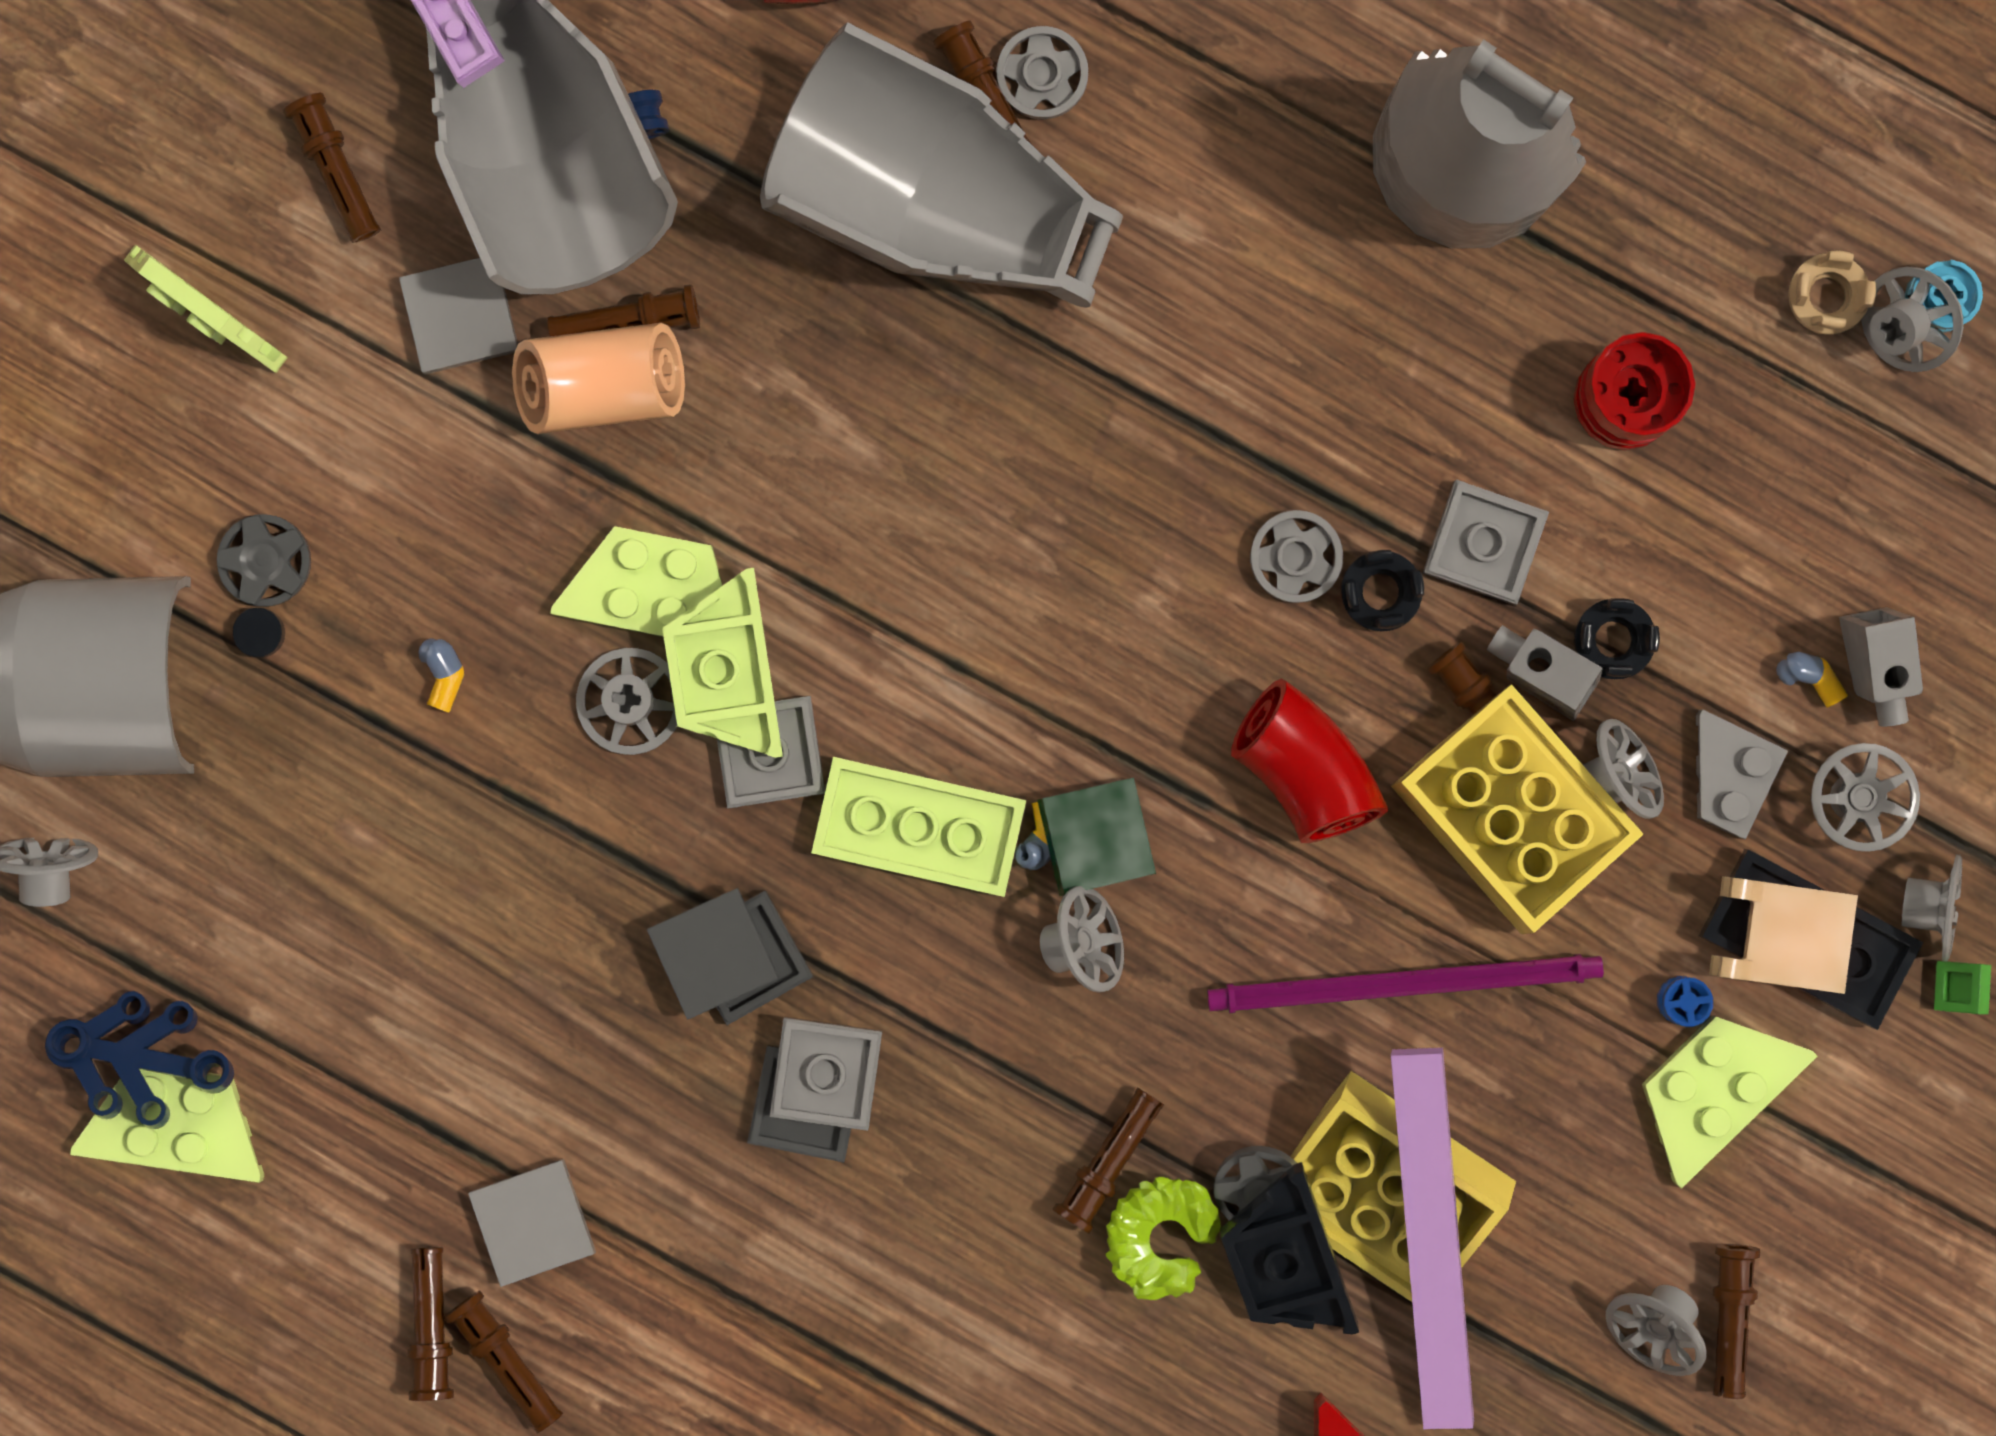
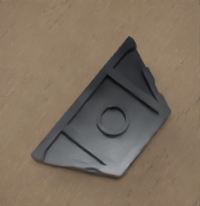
[1220,1162,1359,1335]

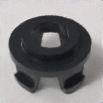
[1341,550,1424,632]
[1574,598,1660,680]

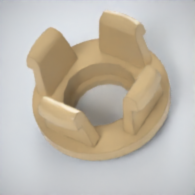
[1788,250,1876,335]

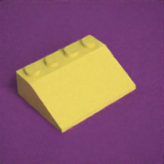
[1391,684,1643,934]
[1290,1071,1516,1302]

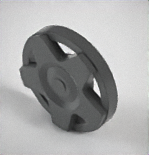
[217,514,311,607]
[1214,1146,1297,1220]

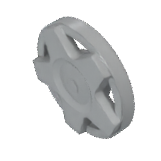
[997,26,1088,120]
[1250,510,1343,603]

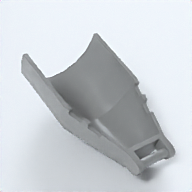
[426,0,678,294]
[760,22,1123,308]
[1373,39,1586,248]
[0,576,194,777]

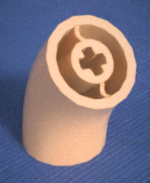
[512,323,685,434]

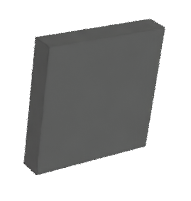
[647,888,779,1020]
[717,891,814,1025]
[747,1045,851,1163]

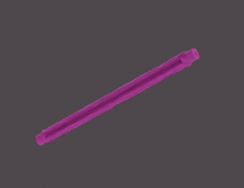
[1207,954,1604,1014]

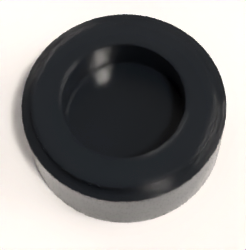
[233,608,285,658]

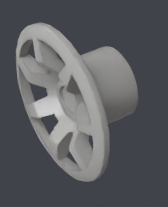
[1861,266,1964,372]
[576,648,677,755]
[1583,719,1664,819]
[1811,743,1920,851]
[0,838,98,907]
[1902,854,1962,962]
[1040,886,1124,993]
[1606,1285,1706,1376]

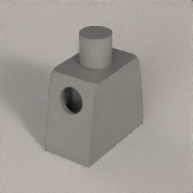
[1839,607,1923,727]
[1487,625,1603,722]

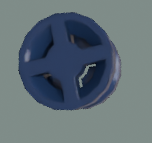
[628,90,669,139]

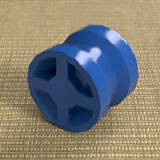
[1657,976,1713,1027]

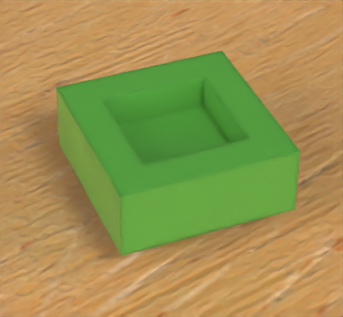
[1934,961,1991,1014]

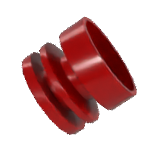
[1573,332,1696,451]

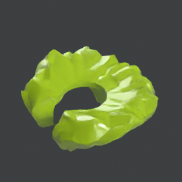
[1106,1177,1221,1300]

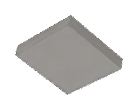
[399,258,518,375]
[1422,480,1549,606]
[717,696,825,808]
[770,1017,882,1131]
[468,1159,596,1287]

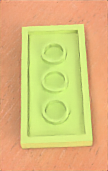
[811,757,1026,897]

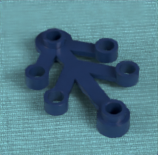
[45,991,234,1129]

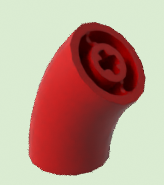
[1231,678,1388,843]

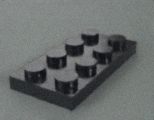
[1699,849,1924,1030]

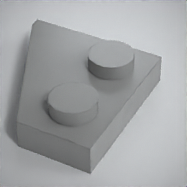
[1696,709,1788,840]

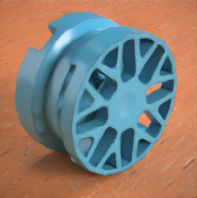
[1905,260,1983,333]

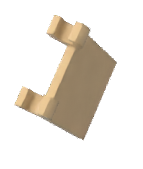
[1709,876,1858,994]

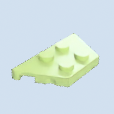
[124,245,288,373]
[550,526,722,637]
[662,568,783,758]
[1642,1016,1818,1189]
[70,1069,264,1183]

